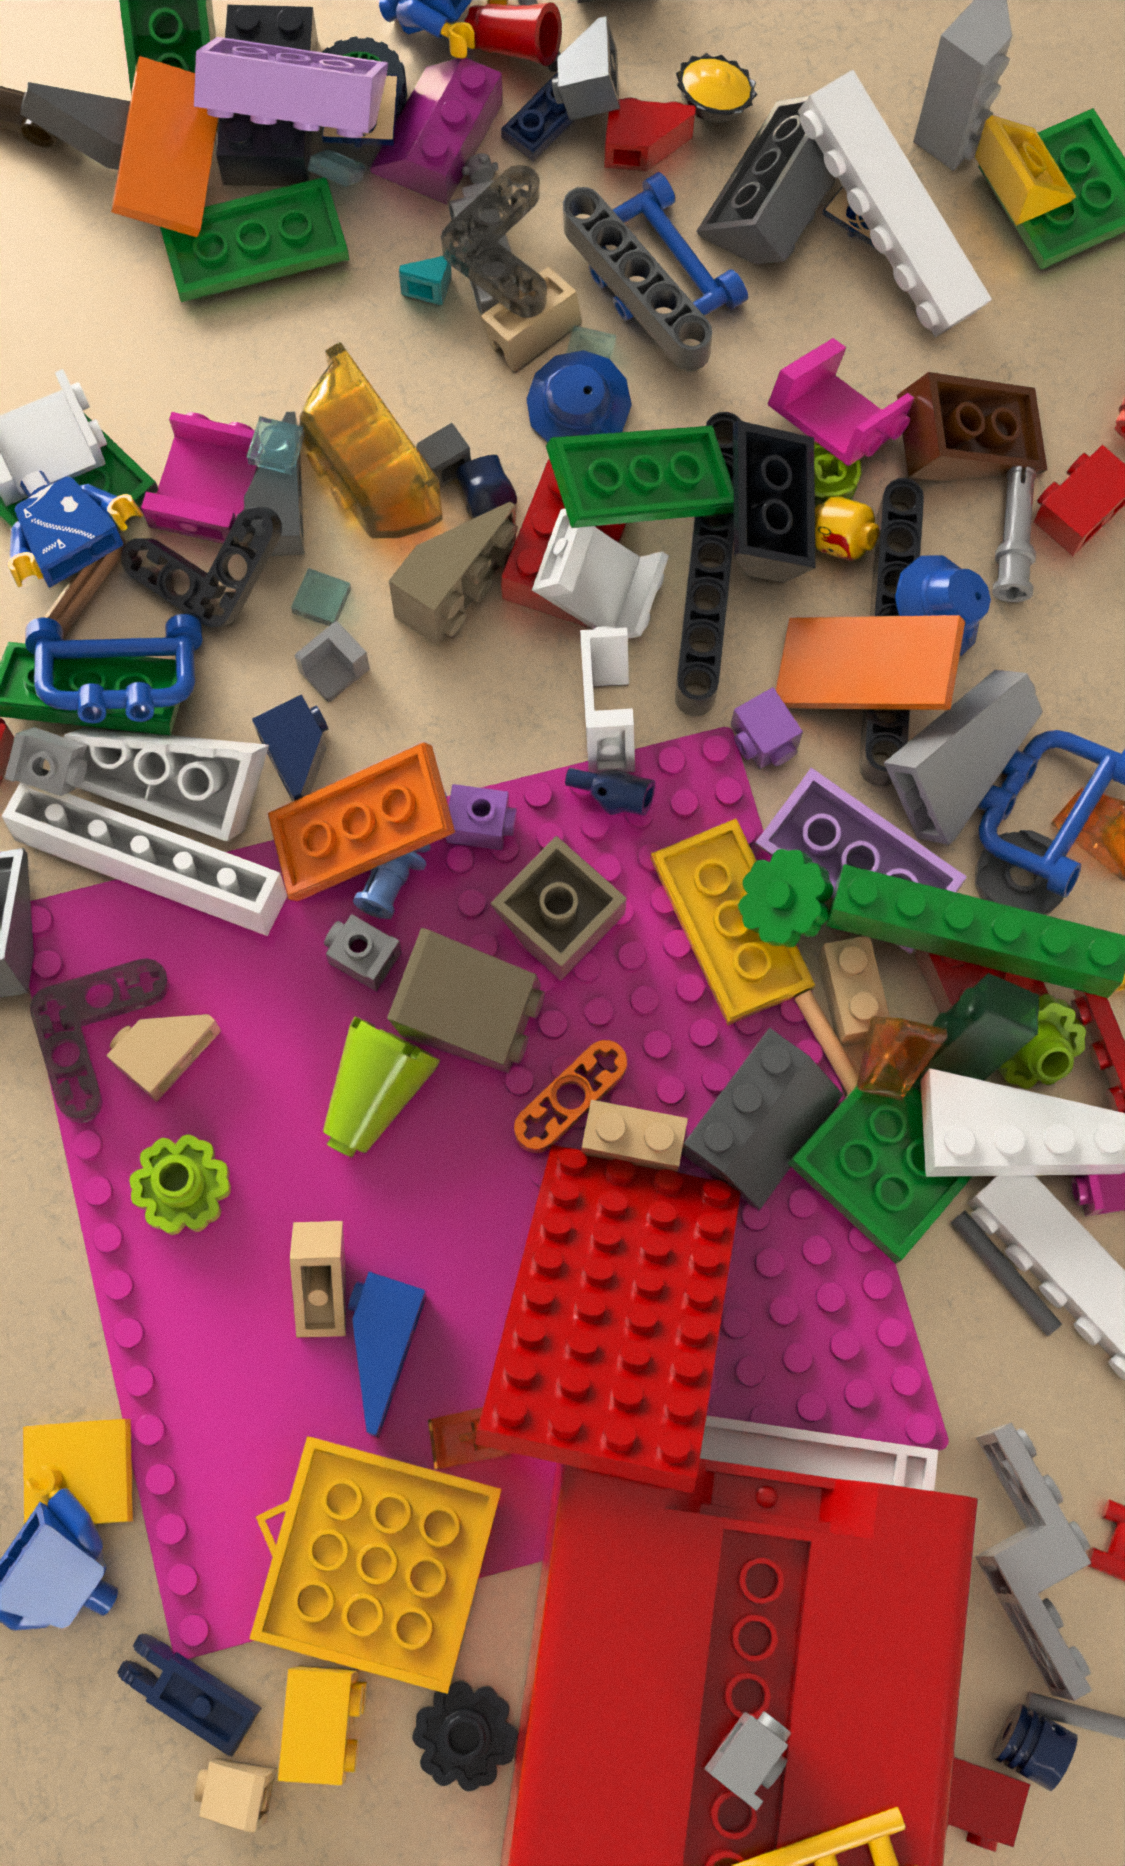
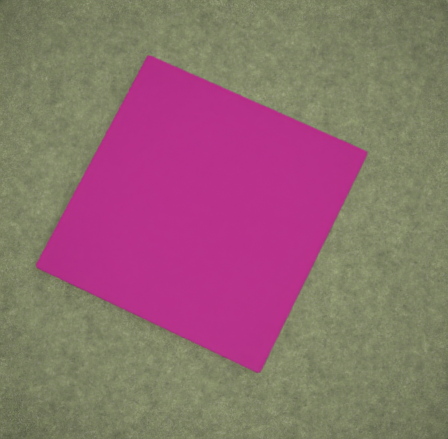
[29,727,949,1659]

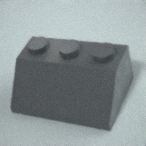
[681,1028,843,1211]

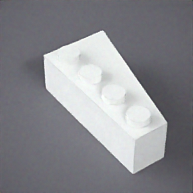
[64,727,269,842]
[921,1068,1125,1177]

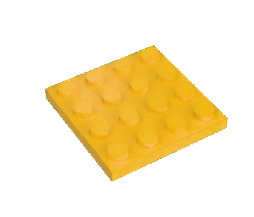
[249,1436,502,1694]

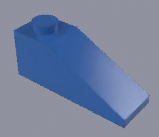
[348,1272,427,1438]

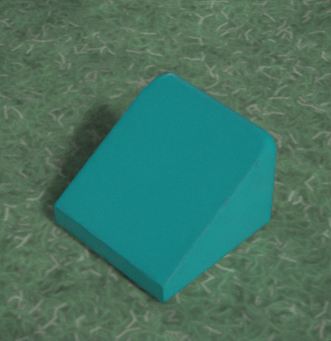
[399,256,452,305]

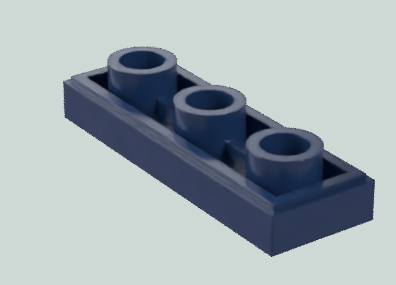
[501,72,574,162]

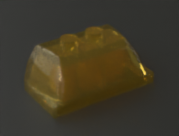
[299,342,443,539]

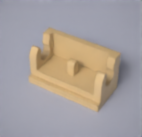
[481,267,582,372]

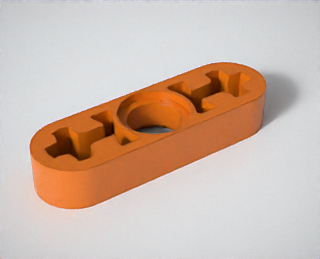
[514,1040,627,1153]

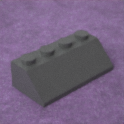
[696,96,835,264]

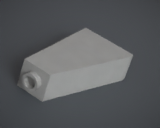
[884,670,1043,845]

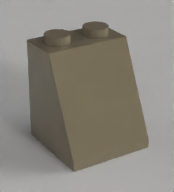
[387,927,545,1073]

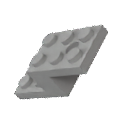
[975,1422,1092,1701]

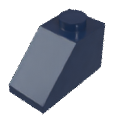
[252,694,329,802]

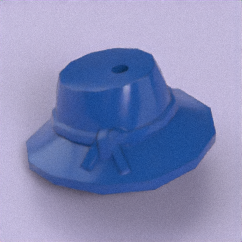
[526,350,632,443]
[895,555,991,656]

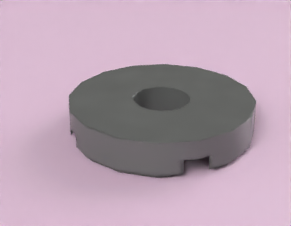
[975,830,1064,916]

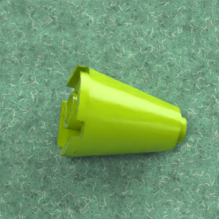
[323,1016,441,1157]

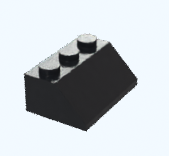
[733,420,816,583]

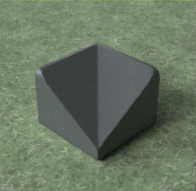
[416,423,471,490]

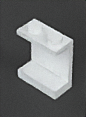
[0,369,107,506]
[532,508,669,639]
[580,626,635,774]

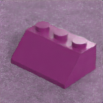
[370,58,503,205]

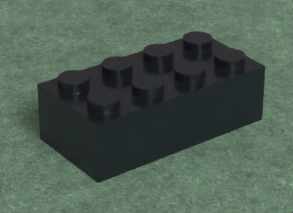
[216,4,318,187]

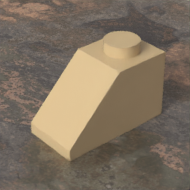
[106,1014,221,1102]
[290,1221,346,1338]
[194,1758,277,1833]

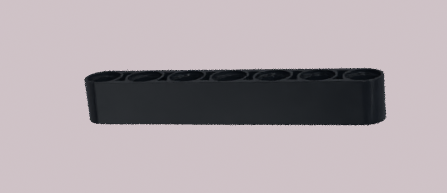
[675,412,742,716]
[859,478,924,786]

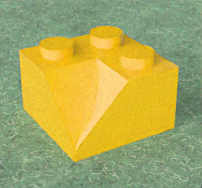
[278,1665,367,1785]

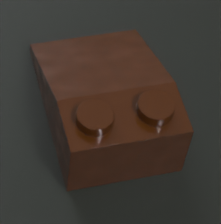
[897,372,1048,482]

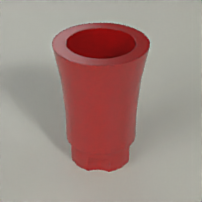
[464,2,562,66]

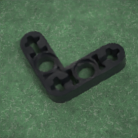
[121,507,282,627]

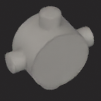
[462,153,498,184]

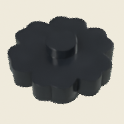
[412,1680,518,1792]

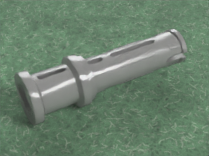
[992,466,1036,602]

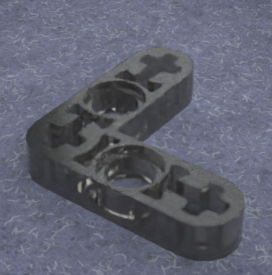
[441,165,547,318]
[30,958,169,1123]

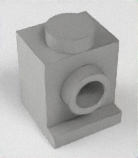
[4,727,87,796]
[324,914,402,992]
[704,1711,791,1811]

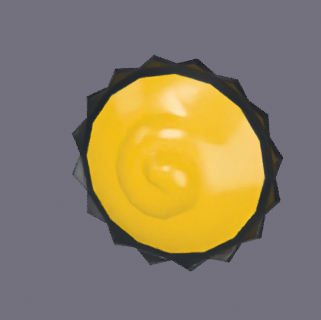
[676,53,757,122]

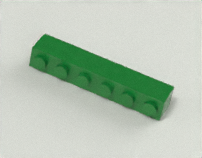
[826,864,1125,998]

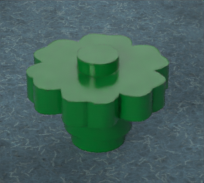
[738,849,834,948]

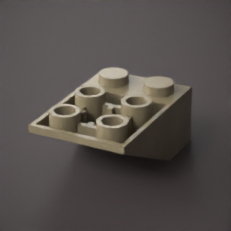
[389,502,518,646]

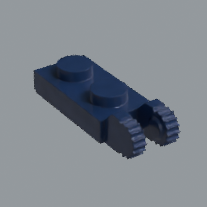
[117,1633,262,1757]

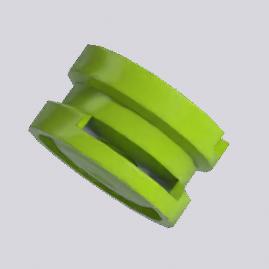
[814,442,861,508]

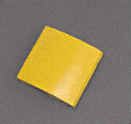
[23,1419,133,1525]

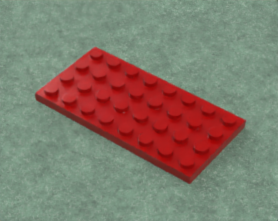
[475,1145,741,1494]

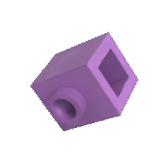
[731,687,803,769]
[446,784,517,850]

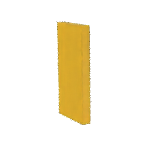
[650,819,815,1025]

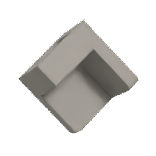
[295,620,370,701]

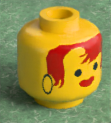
[815,496,879,561]

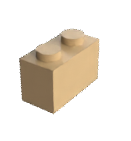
[817,936,892,1047]
[581,1100,688,1172]

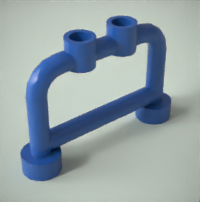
[589,172,748,321]
[25,614,203,723]
[978,730,1125,898]

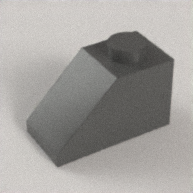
[552,16,620,121]

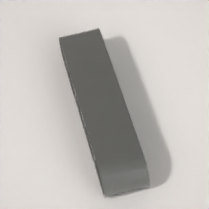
[563,187,712,371]

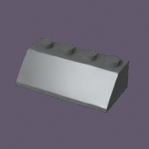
[913,0,1012,171]

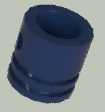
[993,1703,1078,1791]

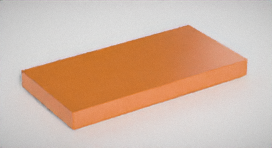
[111,56,219,237]
[776,615,965,710]
[268,742,455,901]

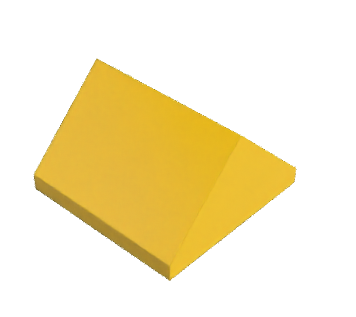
[975,115,1076,226]

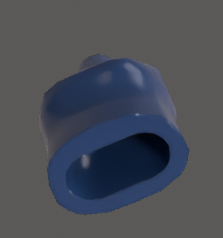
[455,455,517,519]
[565,768,655,816]

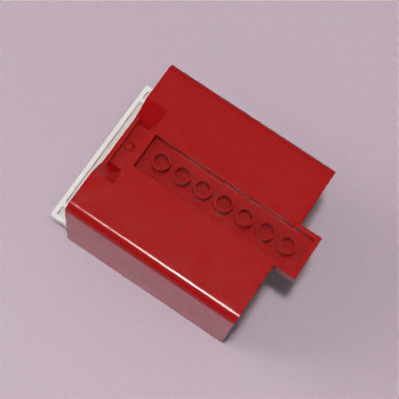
[500,1415,978,1866]

